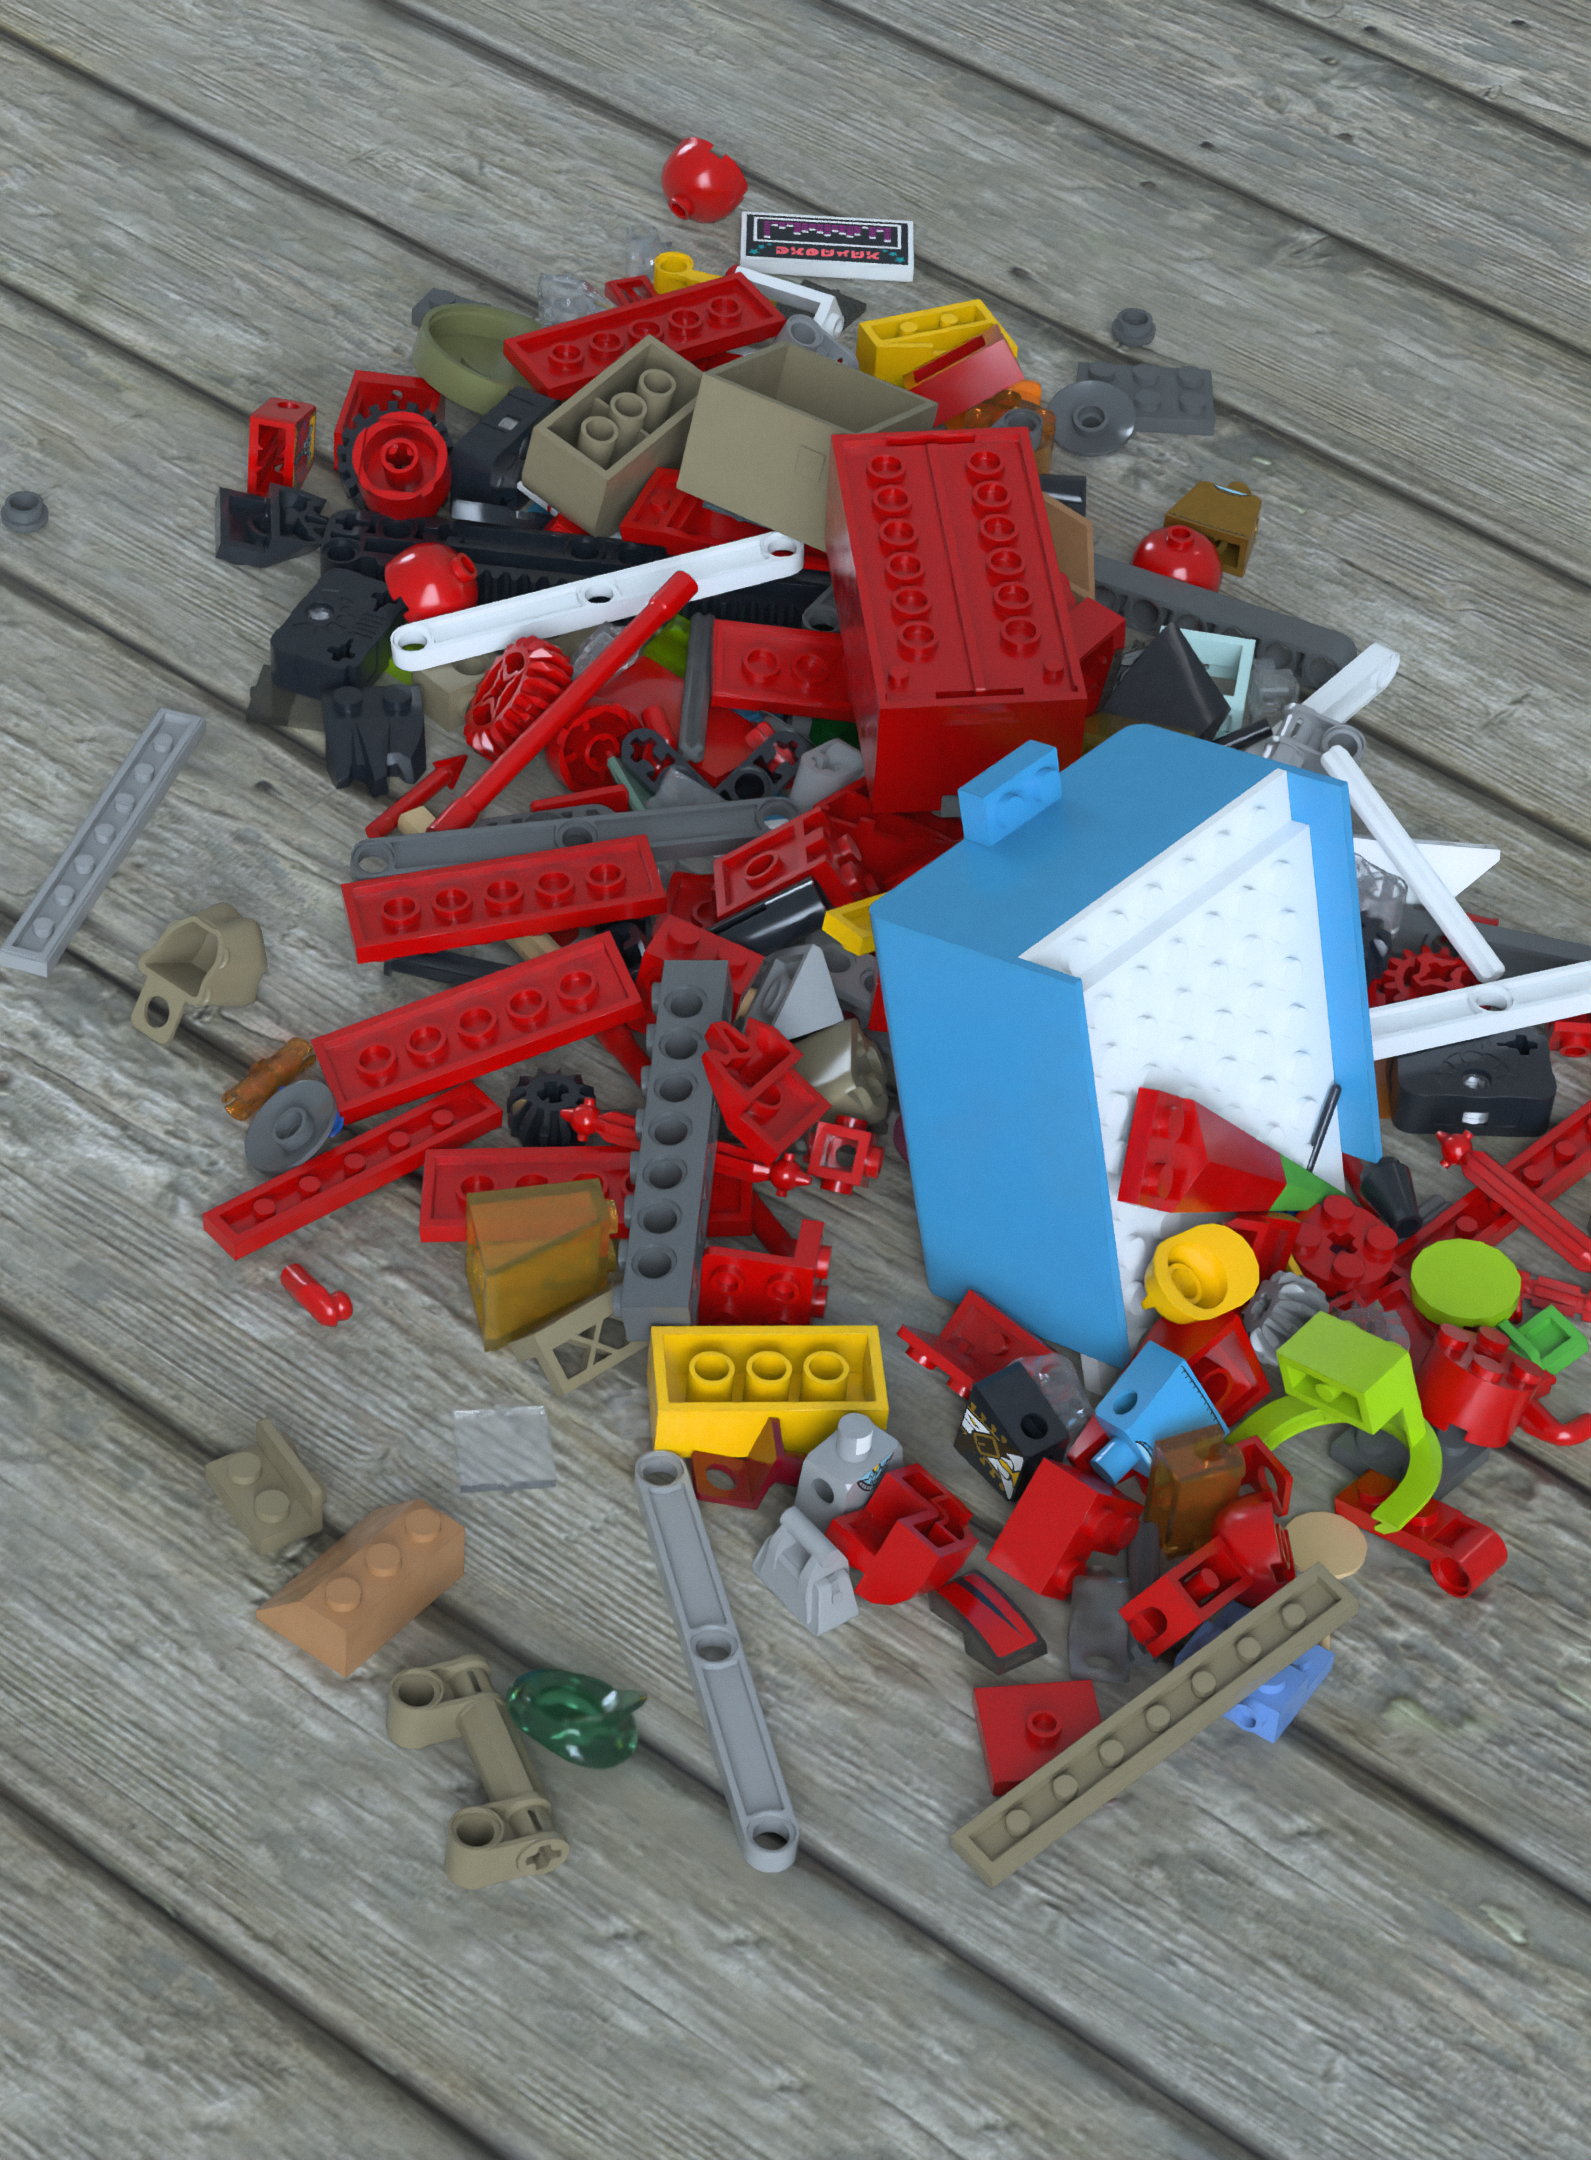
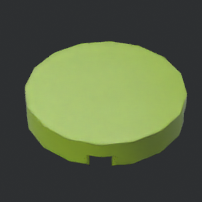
[1409,1238,1521,1332]

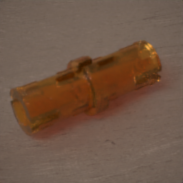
[222,1037,316,1121]

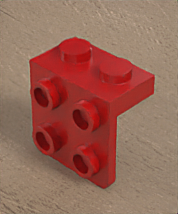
[626,914,765,1035]
[698,1219,832,1326]
[896,1290,1060,1400]

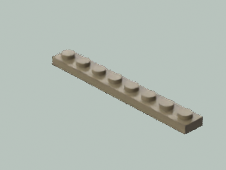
[951,1561,1359,1889]

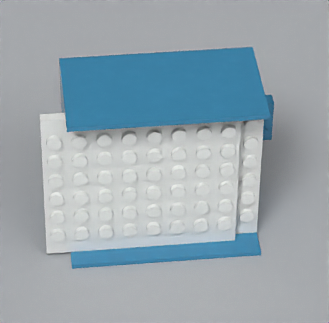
[869,724,1383,1396]

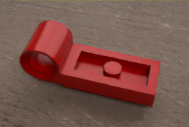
[1334,1468,1508,1598]

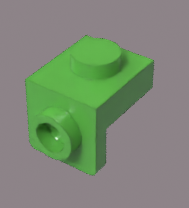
[1496,1304,1589,1375]

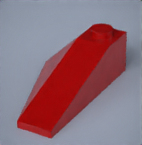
[1066,1310,1272,1486]

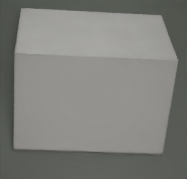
[738,944,844,1040]

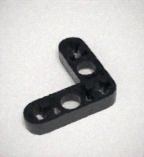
[620,728,807,808]

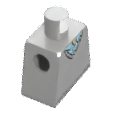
[794,1413,903,1534]

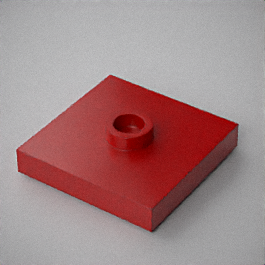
[972,1680,1102,1796]

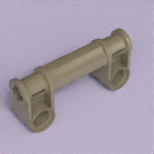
[386,1654,570,1890]

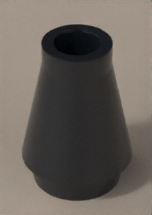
[1360,1157,1423,1238]

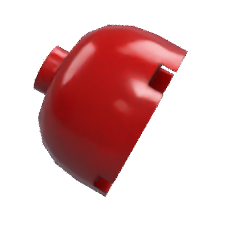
[661,137,748,223]
[1130,525,1222,607]
[384,542,478,623]
[544,697,644,793]
[1200,1488,1297,1609]

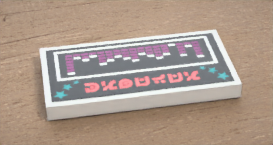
[740,211,914,282]

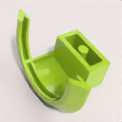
[1224,1310,1443,1534]

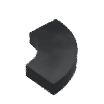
[451,500,554,530]

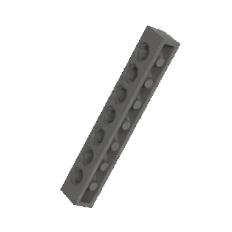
[613,960,734,1341]

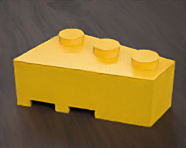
[856,299,1018,389]

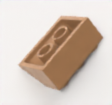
[256,1498,465,1678]

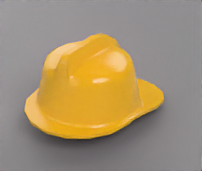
[1141,1223,1259,1324]

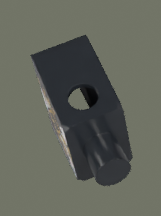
[953,1361,1070,1502]

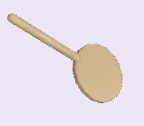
[1284,1511,1368,1651]

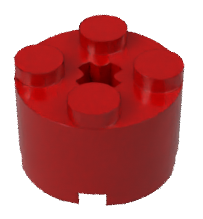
[352,411,452,520]
[1414,1323,1544,1448]

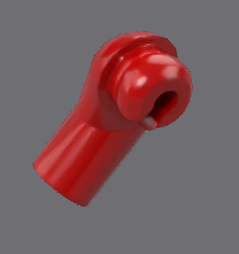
[640,705,678,782]
[280,1263,353,1327]

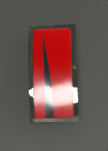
[927,1569,1048,1676]

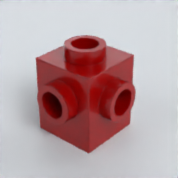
[803,1114,885,1195]

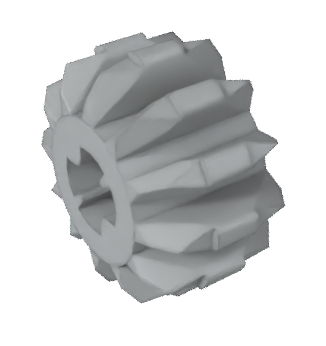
[1241,1270,1330,1368]

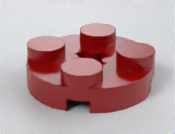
[1291,1195,1398,1298]

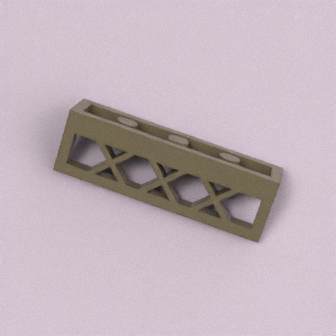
[508,1238,710,1397]

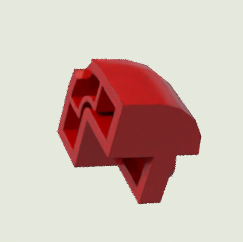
[824,1463,979,1606]

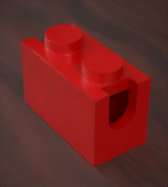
[1118,1535,1255,1659]

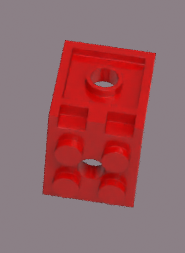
[713,805,886,957]

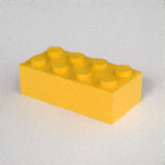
[647,1325,889,1458]

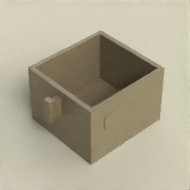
[676,340,939,553]

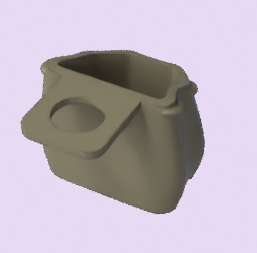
[131,902,268,1044]
[793,1018,889,1131]

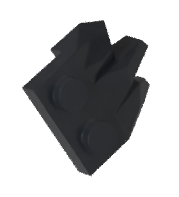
[215,483,329,568]
[321,684,427,798]

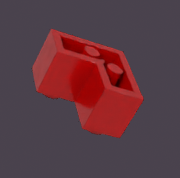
[986,1458,1145,1601]

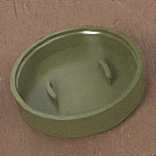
[411,303,569,415]

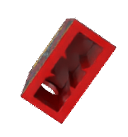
[247,397,316,497]

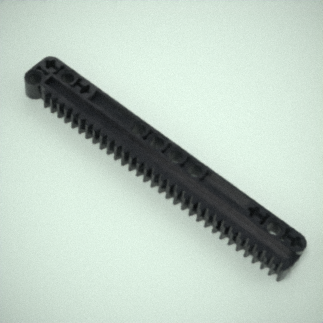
[320,509,835,638]

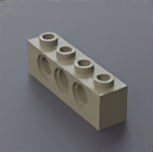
[412,624,601,732]

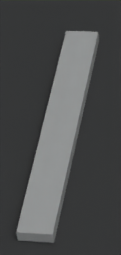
[0,707,206,978]

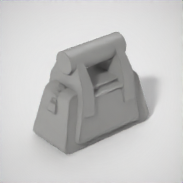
[752,1506,859,1637]

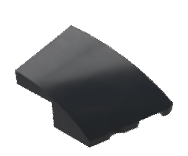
[1087,622,1231,743]

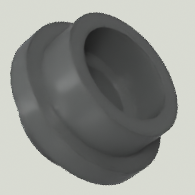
[1111,308,1156,348]
[1,491,49,534]

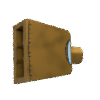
[1163,481,1262,578]

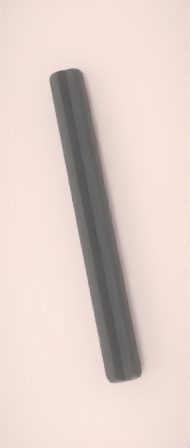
[677,612,716,764]

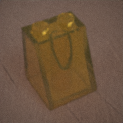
[465,1178,618,1352]

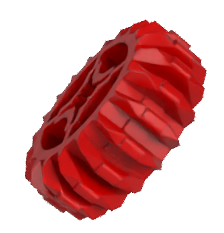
[463,635,573,763]

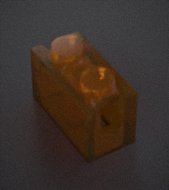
[1142,1424,1246,1560]

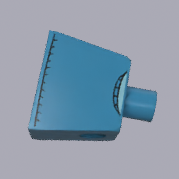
[1090,1340,1230,1486]

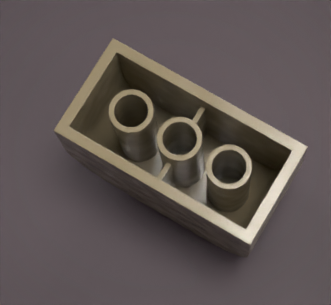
[521,334,703,538]

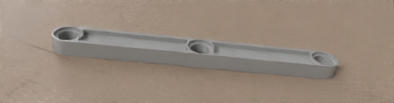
[634,1450,799,1873]

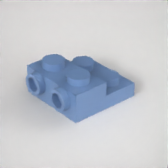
[1174,1600,1335,1744]

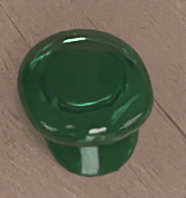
[505,1668,647,1770]

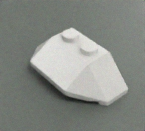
[1353,834,1500,912]

